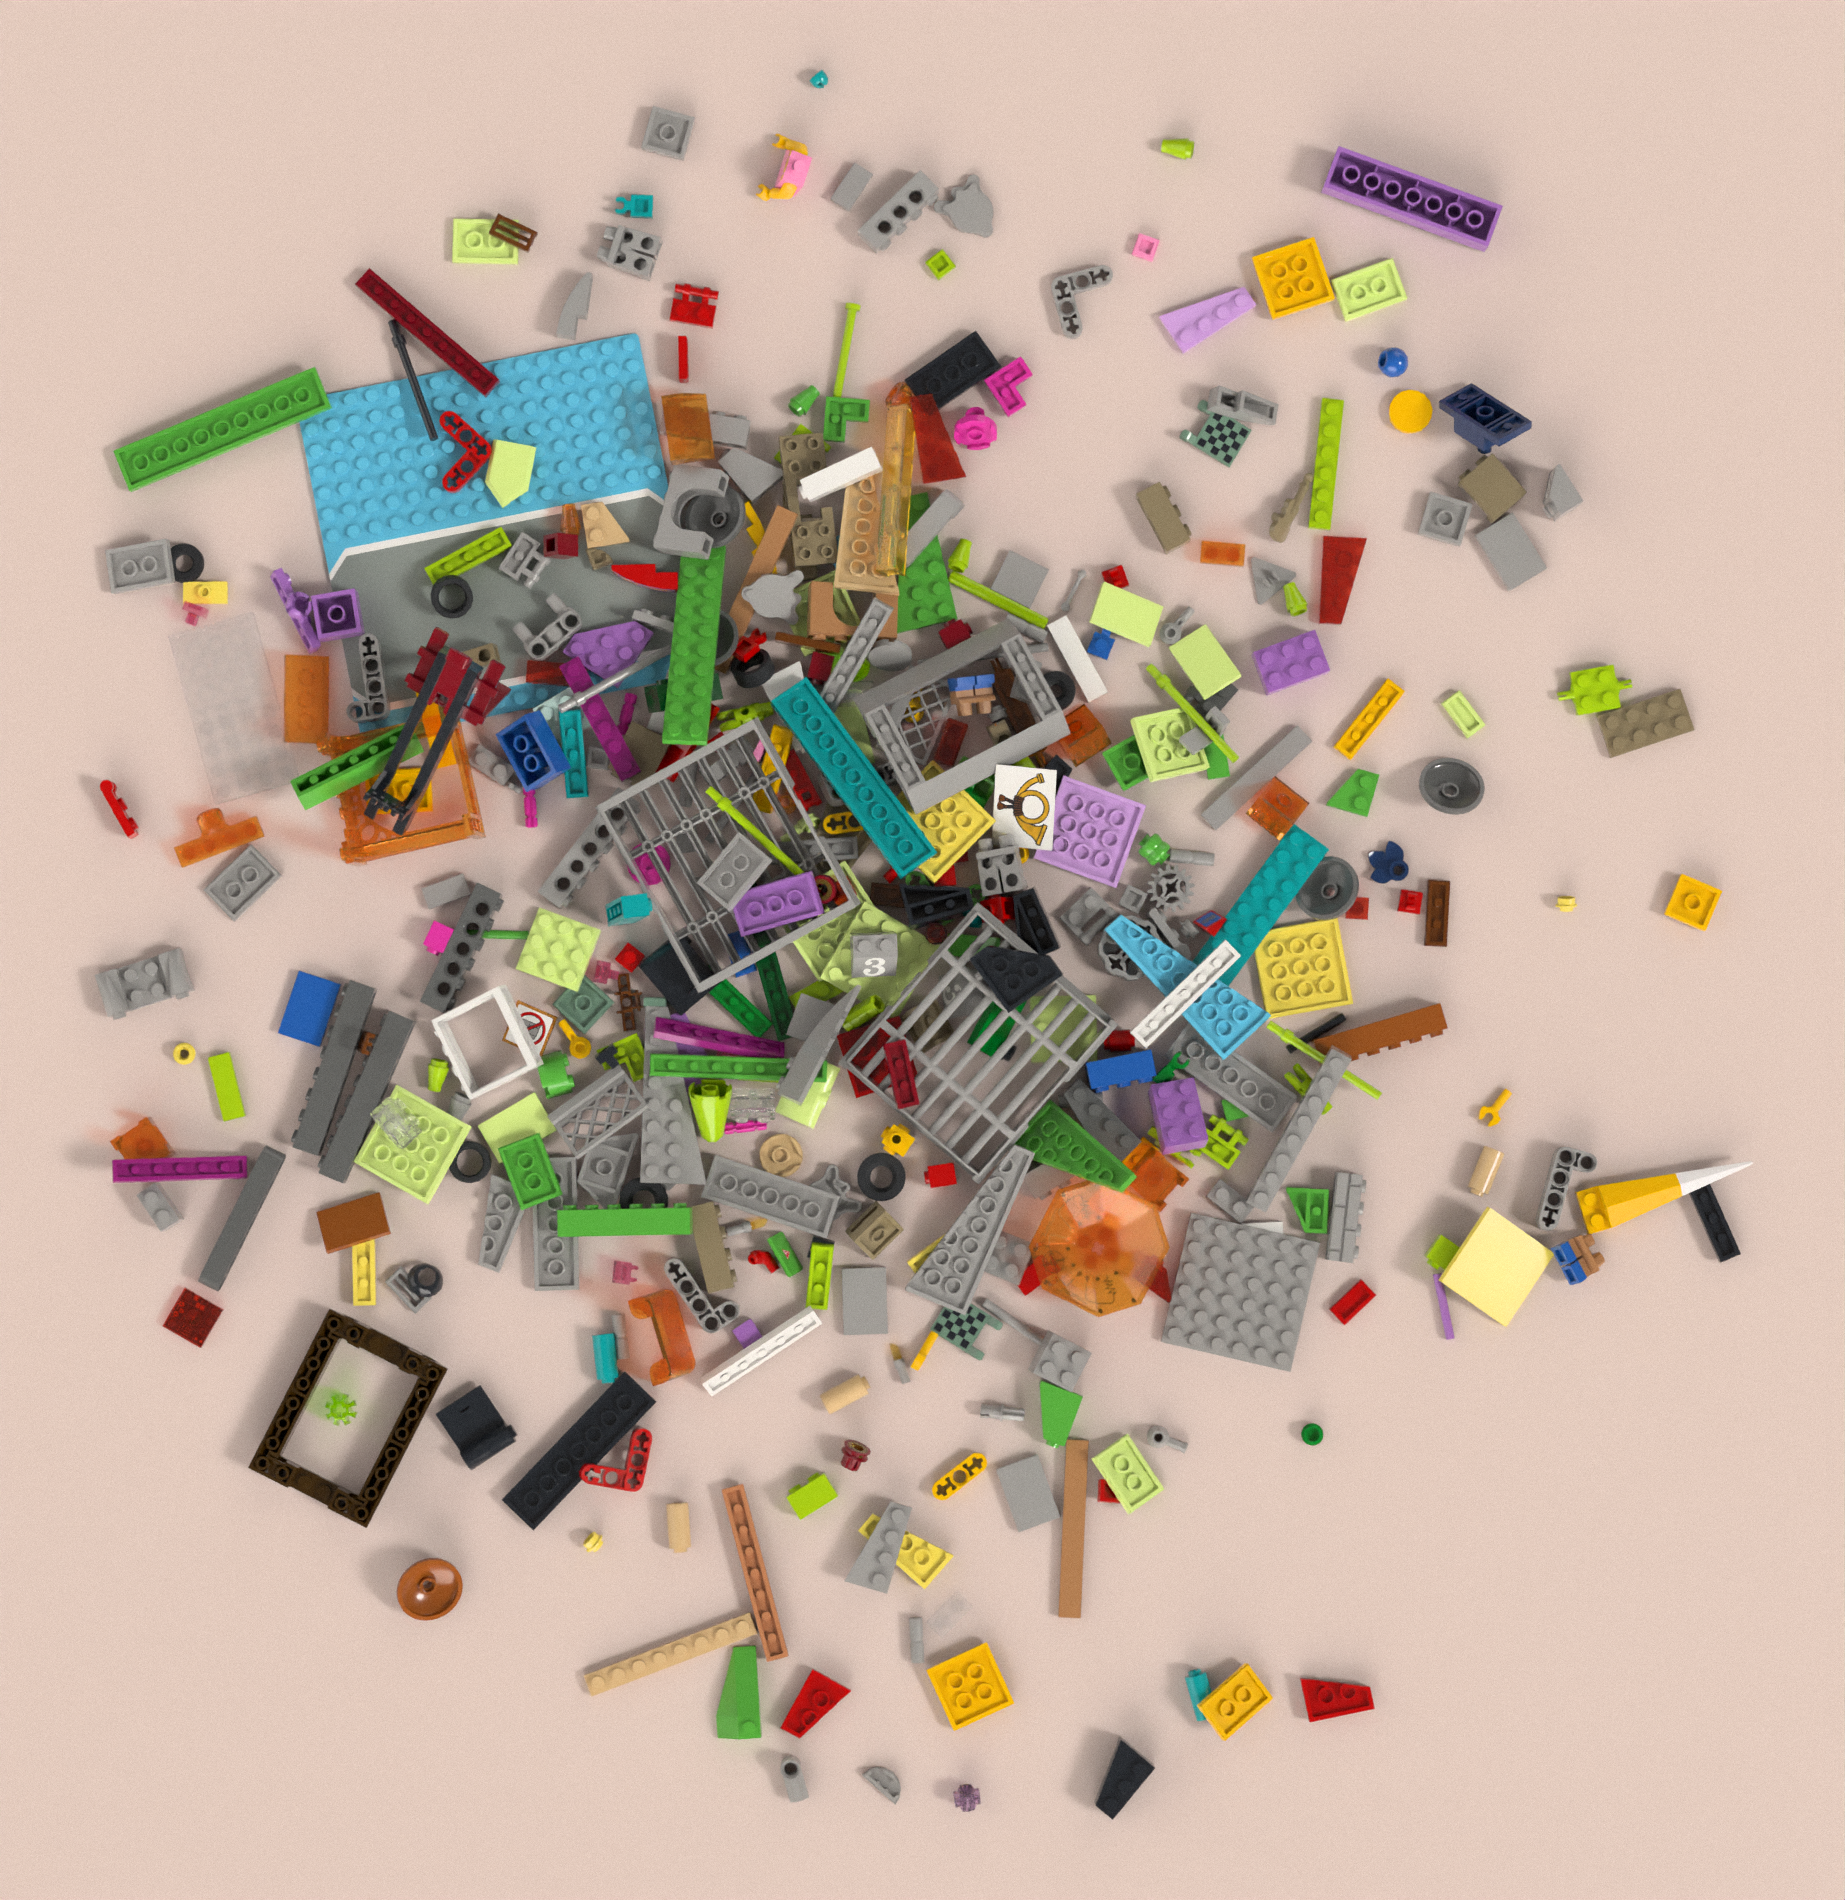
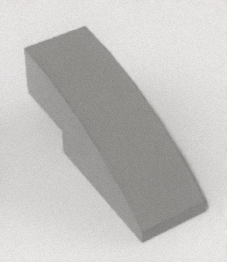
[556,272,593,340]
[1207,385,1279,425]

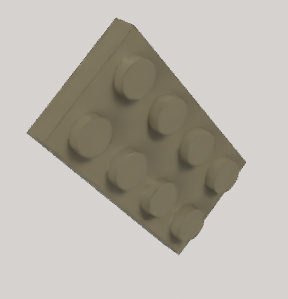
[1596,689,1695,758]

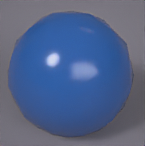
[1378,347,1408,377]

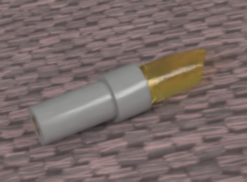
[726,1218,767,1237]
[890,1343,910,1384]

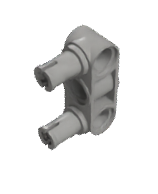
[512,593,583,662]

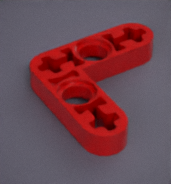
[439,411,492,493]
[579,1427,652,1492]

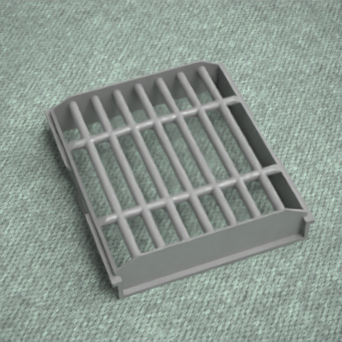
[595,717,861,993]
[838,903,1118,1184]

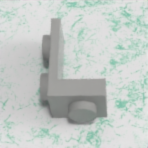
[1179,706,1230,755]

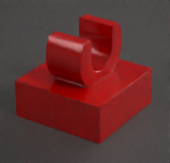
[1101,565,1129,589]
[1397,889,1423,915]

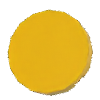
[1389,390,1433,434]

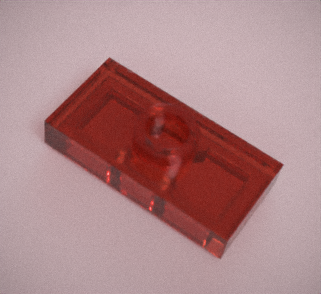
[526,660,569,686]

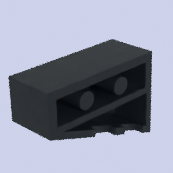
[899,883,974,930]
[1013,886,1061,955]
[1094,1736,1155,1820]

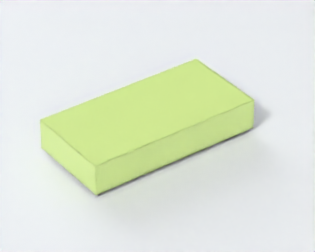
[1441,690,1485,739]

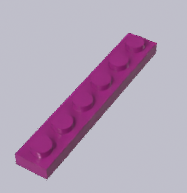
[559,656,641,782]
[653,1017,785,1059]
[112,1156,248,1183]

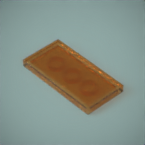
[283,654,329,744]

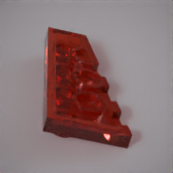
[909,393,966,484]
[1319,536,1367,625]

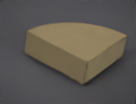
[585,548,614,571]

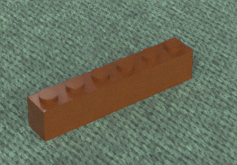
[1312,1003,1448,1066]

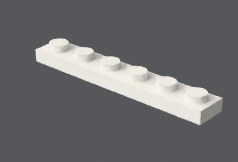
[1130,940,1241,1048]
[699,1306,822,1396]

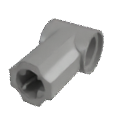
[781,1755,809,1803]

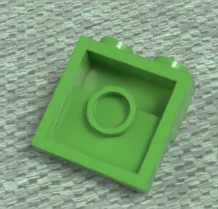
[1102,735,1148,792]

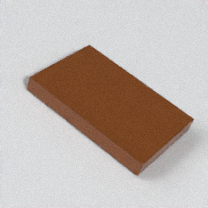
[316,1192,391,1254]

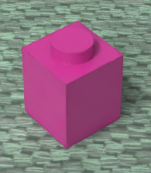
[423,920,454,956]

